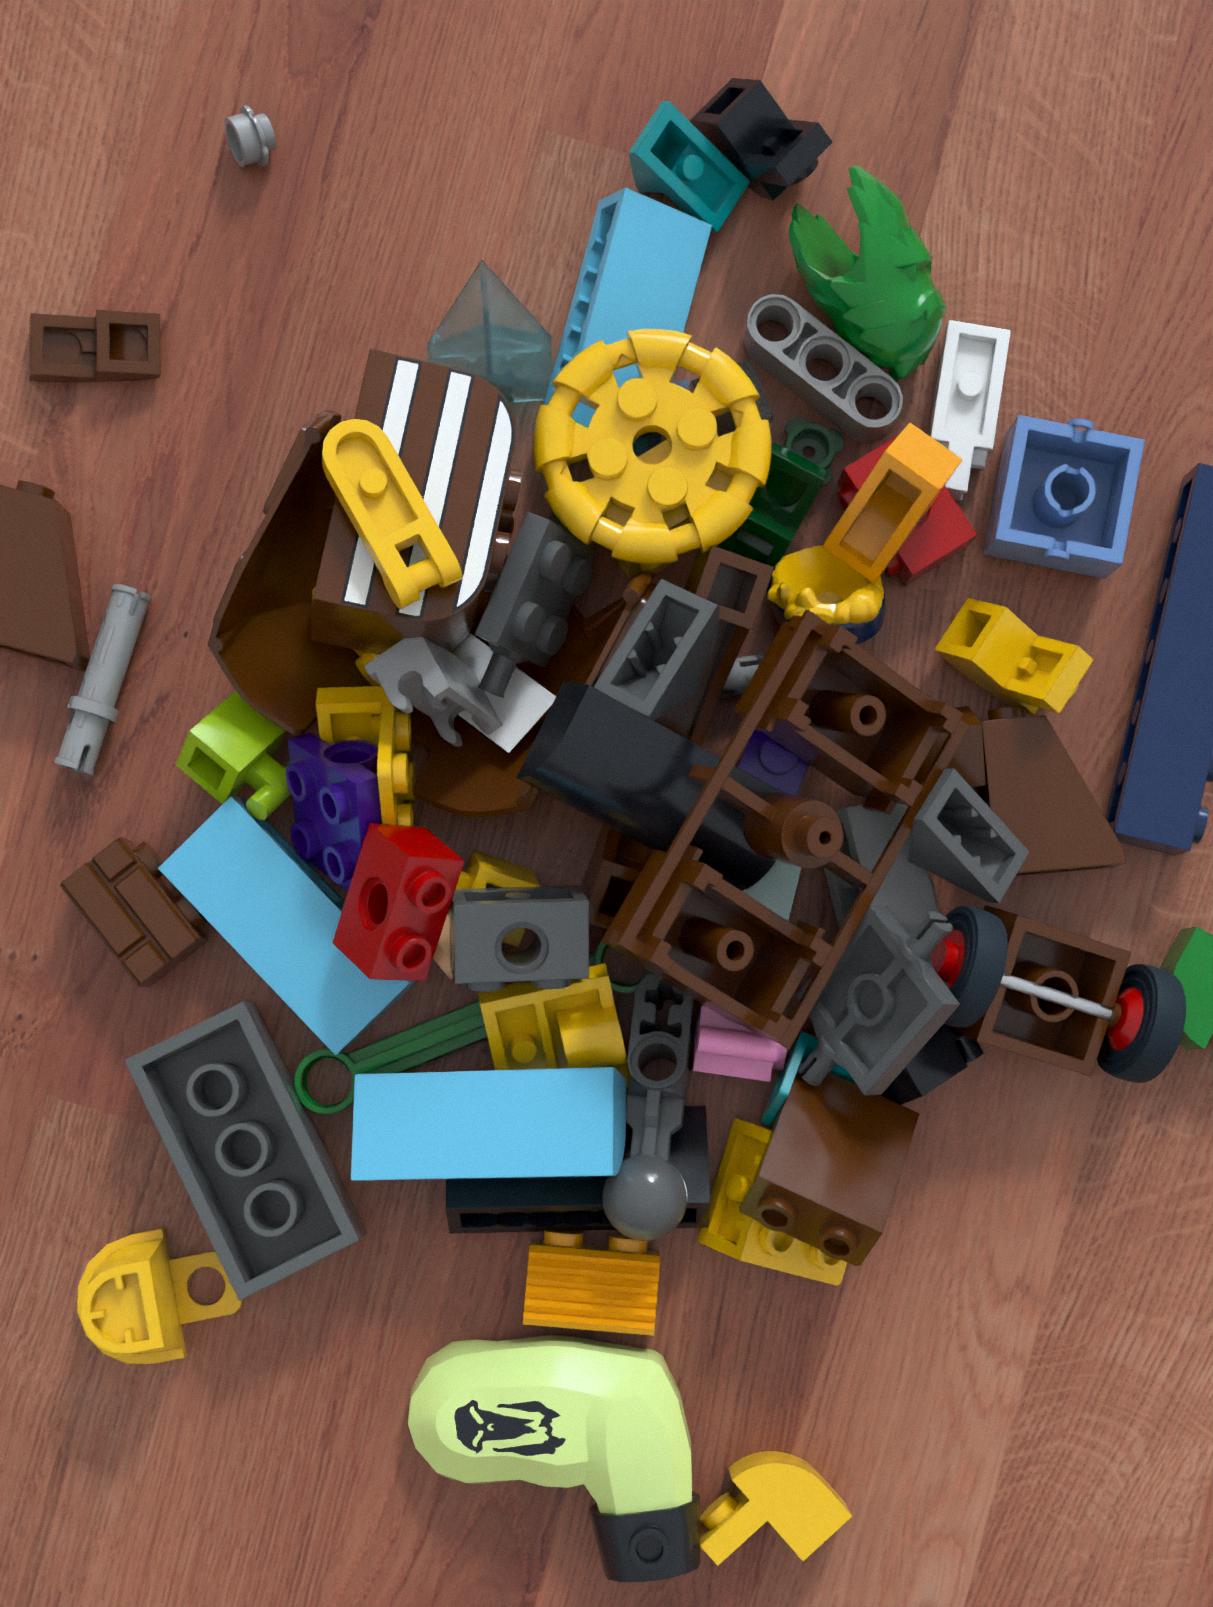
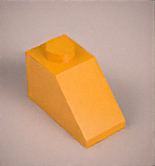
[822,423,963,584]

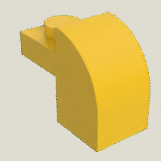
[934,598,1094,715]
[699,1451,852,1566]

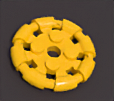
[533,329,772,564]

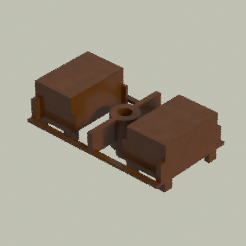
[601,610,970,1049]

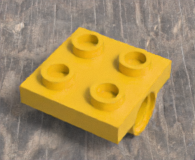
[478,963,629,1086]

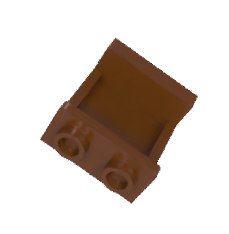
[739,1059,920,1266]

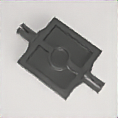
[475,511,596,698]
[795,905,960,1095]

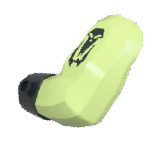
[408,1335,700,1582]

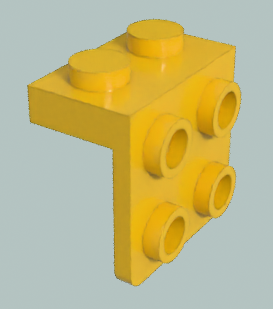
[316,686,416,826]

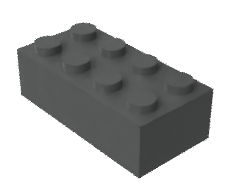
[124,1001,367,1301]

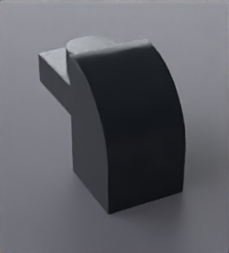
[690,78,833,201]

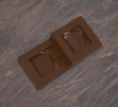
[29,310,161,383]

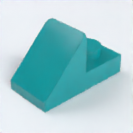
[628,101,750,232]

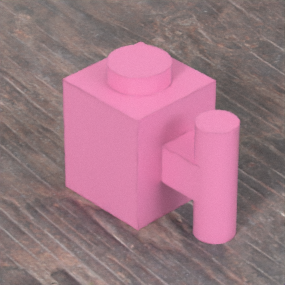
[691,1006,787,1082]

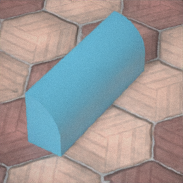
[544,187,712,457]
[158,796,418,1055]
[351,1067,626,1181]

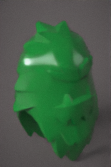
[789,165,947,382]

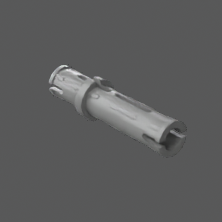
[53,584,152,776]

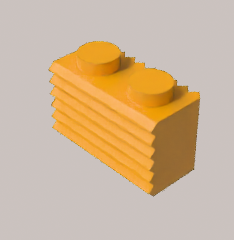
[523,1230,660,1336]

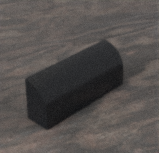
[516,681,785,891]
[445,1106,710,1234]

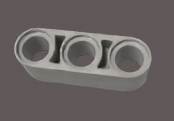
[743,294,903,444]

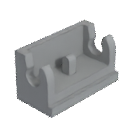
[364,637,503,747]

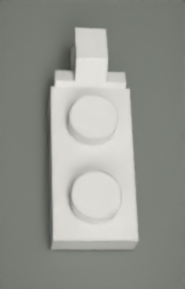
[929,320,1011,501]

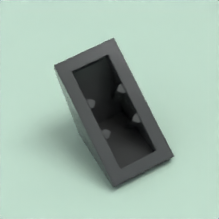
[594,579,720,721]
[908,768,1029,903]

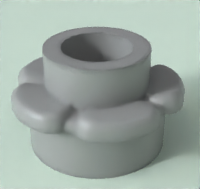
[224,105,276,167]

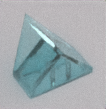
[427,260,553,403]

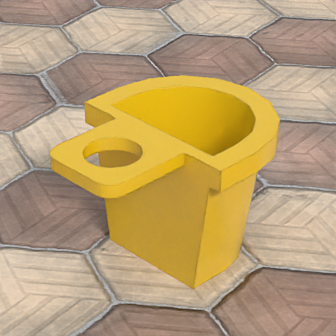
[77,1227,242,1364]

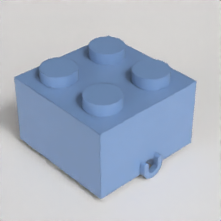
[982,415,1145,579]

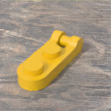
[322,419,463,609]

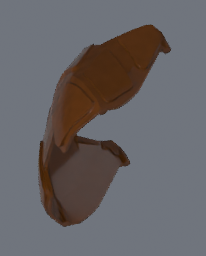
[207,410,657,817]

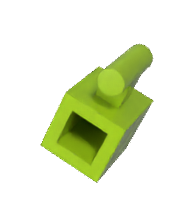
[175,690,291,820]

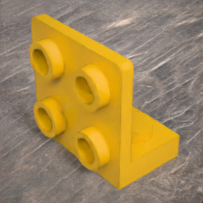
[697,1118,848,1286]

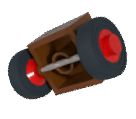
[930,905,1186,1083]

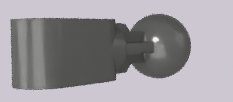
[602,973,697,1241]

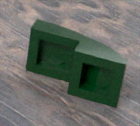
[717,442,829,585]

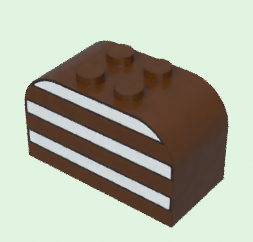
[311,349,523,655]

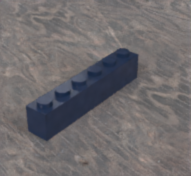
[1105,463,1213,856]

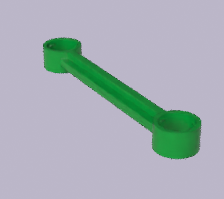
[294,942,651,1114]

